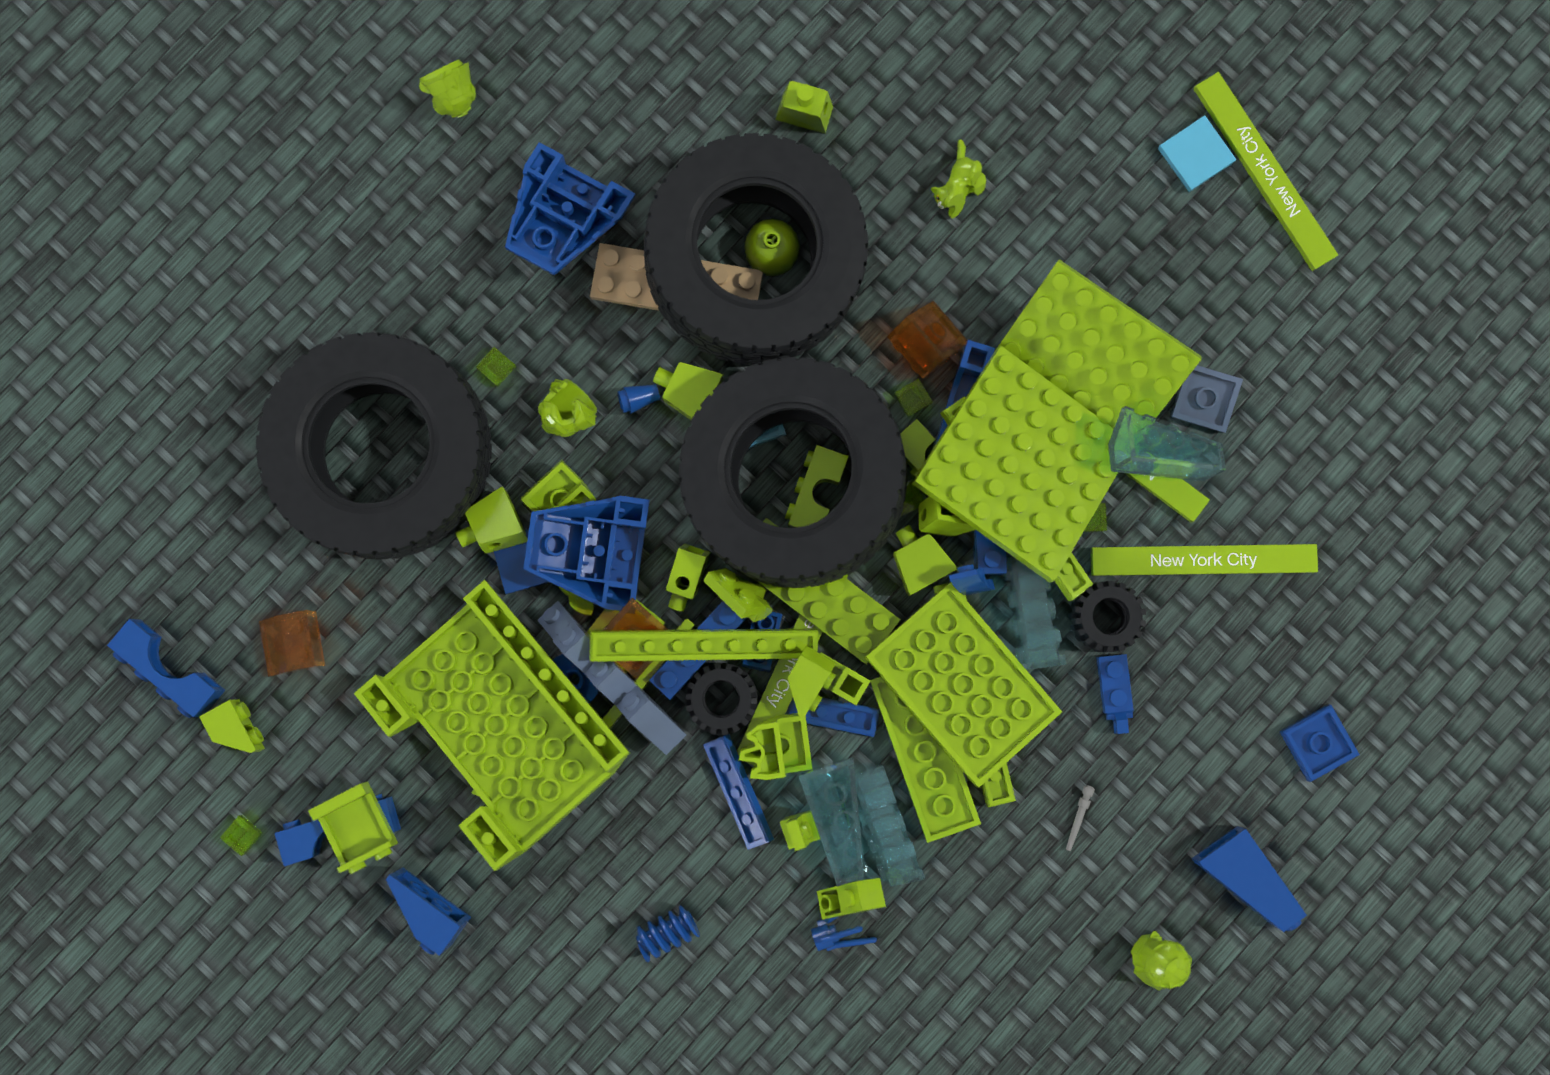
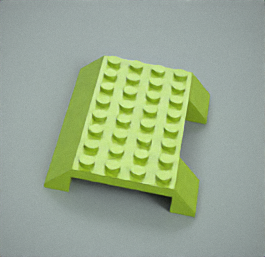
[354,580,630,871]

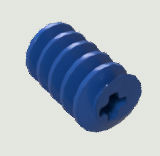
[636,905,700,962]

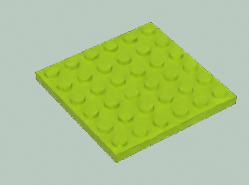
[912,346,1133,583]

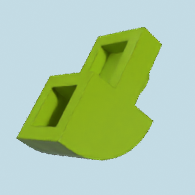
[820,652,870,705]
[780,810,822,851]

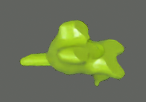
[931,139,986,218]

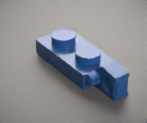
[1097,654,1134,734]

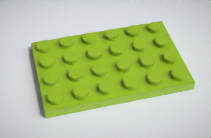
[994,259,1202,449]
[865,582,1062,788]

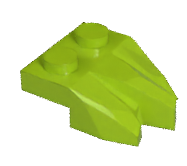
[521,459,597,512]
[703,568,773,622]
[739,713,812,780]

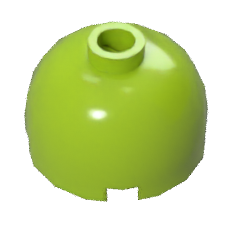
[744,218,800,276]

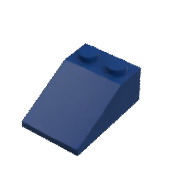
[386,867,471,956]

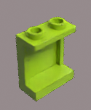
[308,781,398,874]

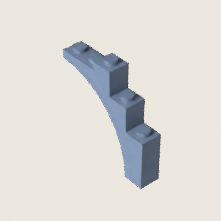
[538,601,686,755]

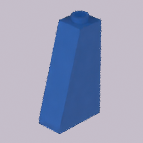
[1192,826,1307,932]

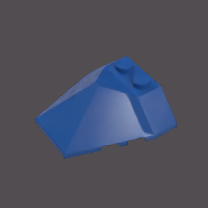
[505,142,636,275]
[523,496,649,613]

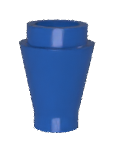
[617,384,660,414]

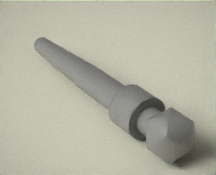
[1066,785,1095,851]

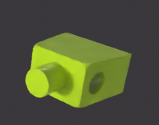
[776,81,833,134]
[653,362,724,420]
[455,486,528,553]
[919,496,976,537]
[893,525,957,596]
[666,544,711,612]

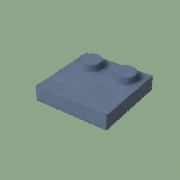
[1170,365,1243,433]

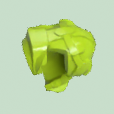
[419,59,476,118]
[538,379,597,437]
[1130,931,1192,991]

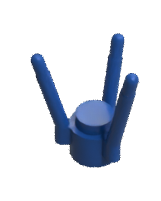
[811,917,877,951]

